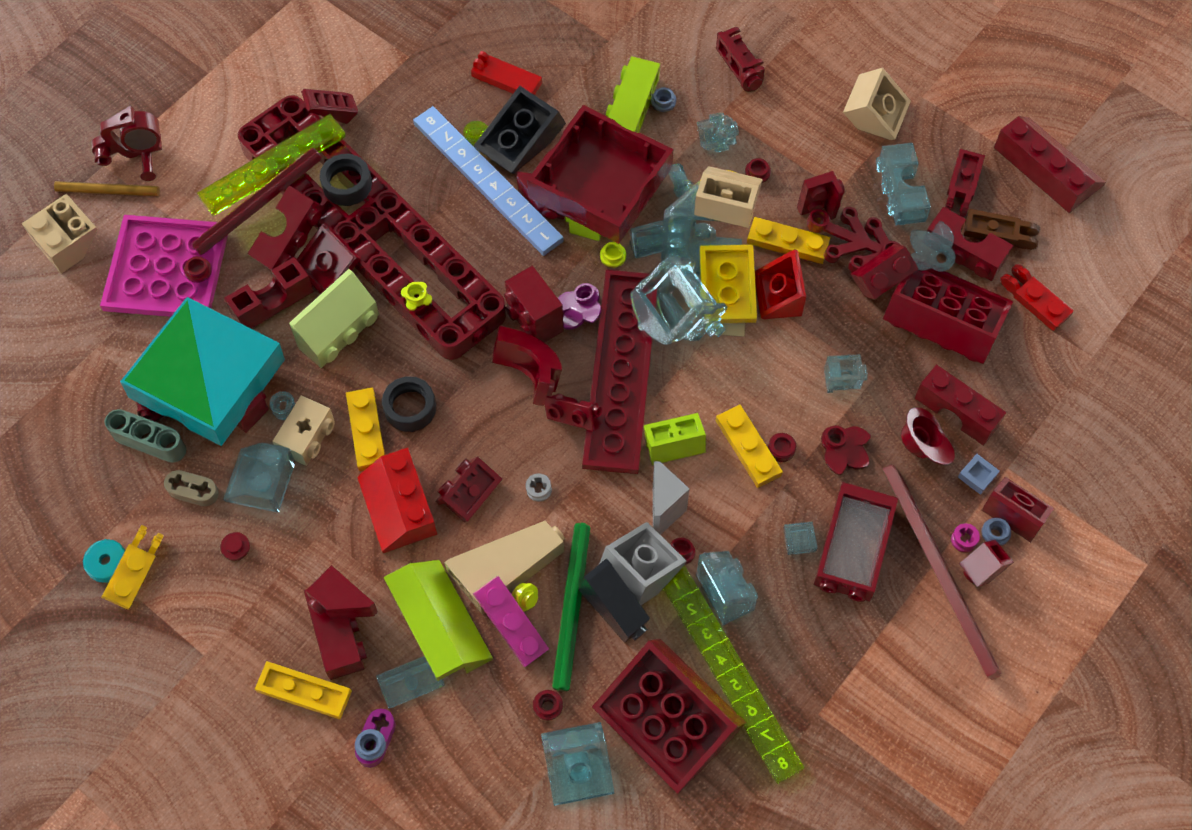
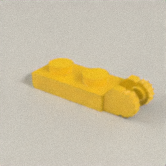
[101,525,164,610]

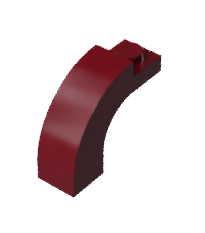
[492,326,562,406]

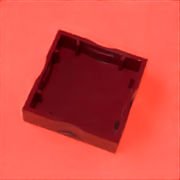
[527,105,674,244]

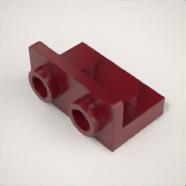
[797,171,845,220]
[435,456,502,523]

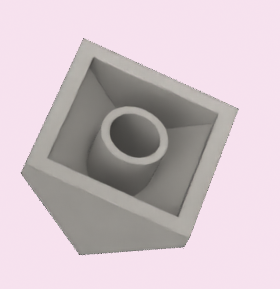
[653,461,690,535]

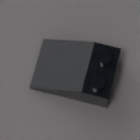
[474,86,566,174]

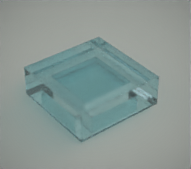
[783,521,818,555]

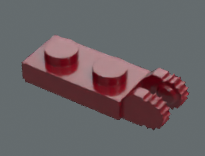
[945,149,985,217]

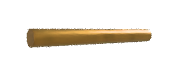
[54,181,160,197]

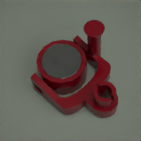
[92,105,162,181]

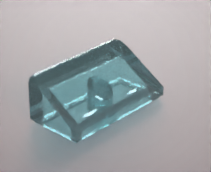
[630,216,685,258]
[376,656,445,709]

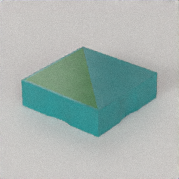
[120,297,285,446]

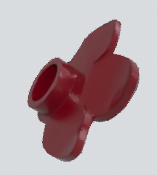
[821,425,871,475]

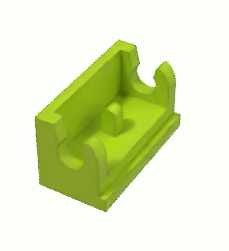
[644,413,706,465]

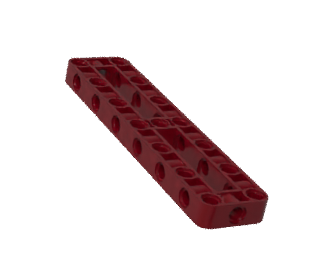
[237,95,506,360]

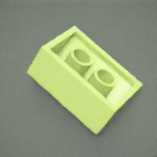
[289,269,379,368]

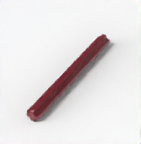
[191,148,322,255]

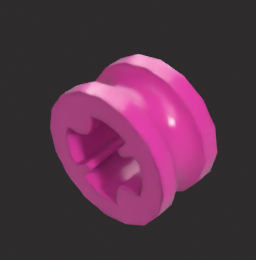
[951,523,980,553]

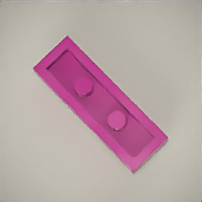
[472,576,549,667]

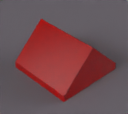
[755,249,806,319]

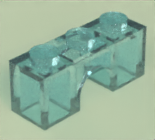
[876,142,931,226]

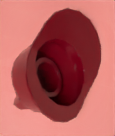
[901,407,955,465]

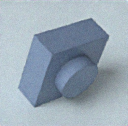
[958,454,1000,495]

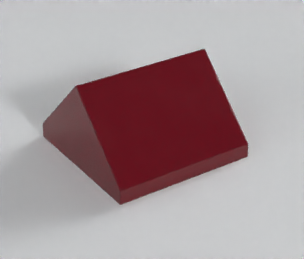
[981,477,1054,543]

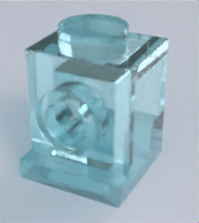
[824,354,867,393]

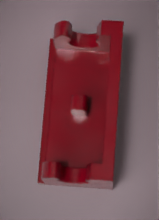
[716,27,765,84]

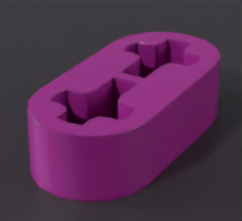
[355,708,396,768]

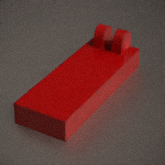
[471,51,542,95]

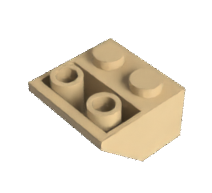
[694,166,763,228]
[22,194,97,274]

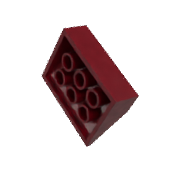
[883,258,1013,364]
[592,639,746,794]

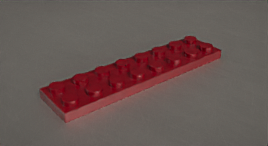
[582,270,659,474]

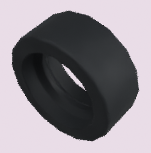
[319,154,372,206]
[382,376,436,432]

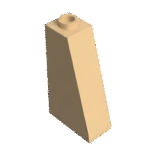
[444,521,565,615]

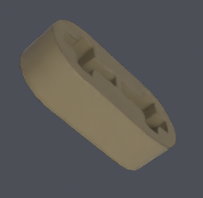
[164,470,219,506]

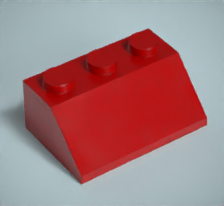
[357,447,438,553]

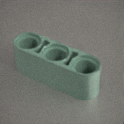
[105,409,187,463]

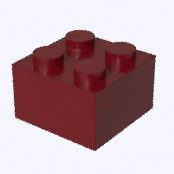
[504,265,564,343]

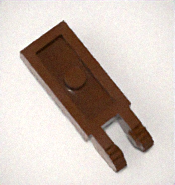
[963,209,1040,250]

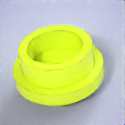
[600,242,626,268]
[512,583,538,612]

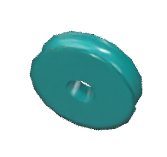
[83,539,125,583]

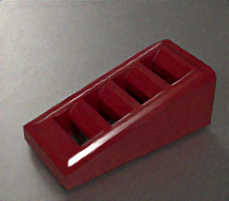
[301,89,358,124]

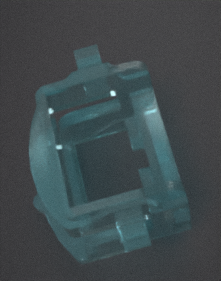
[631,257,728,345]

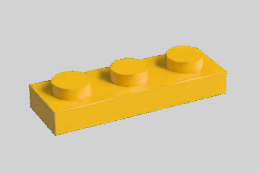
[746,217,831,264]
[346,387,385,471]
[715,405,783,488]
[255,661,352,720]

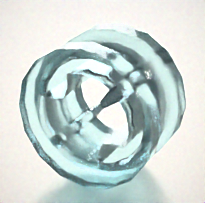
[269,392,296,420]

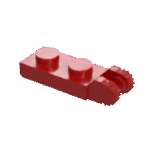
[1000,264,1074,331]

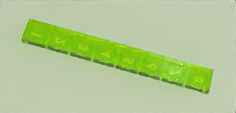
[663,565,805,784]

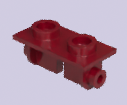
[544,393,602,431]

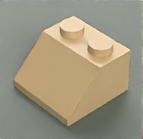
[843,68,911,140]

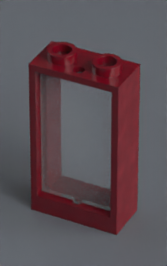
[813,482,898,602]

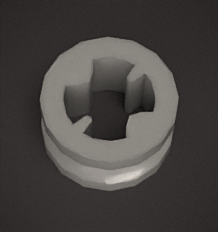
[526,473,552,502]

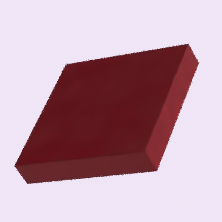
[297,223,361,294]

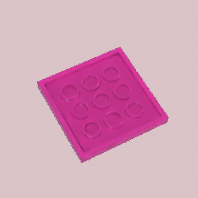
[100,215,228,317]

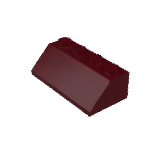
[994,116,1106,213]

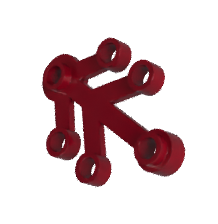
[807,207,900,273]

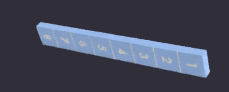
[413,106,563,256]

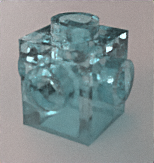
[697,113,739,152]

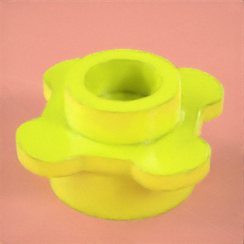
[401,282,432,310]

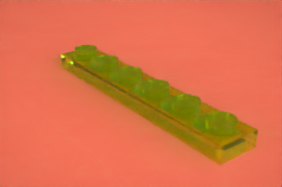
[197,114,346,216]

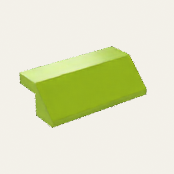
[384,560,493,681]

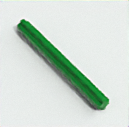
[552,523,591,692]

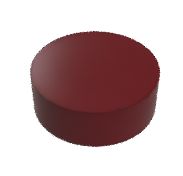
[768,433,797,462]

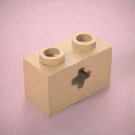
[273,395,335,466]

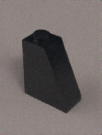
[578,558,650,643]

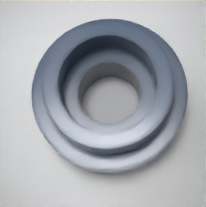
[651,87,676,112]
[981,518,1011,546]
[355,729,386,761]

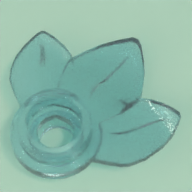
[910,221,955,272]

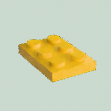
[699,245,757,324]

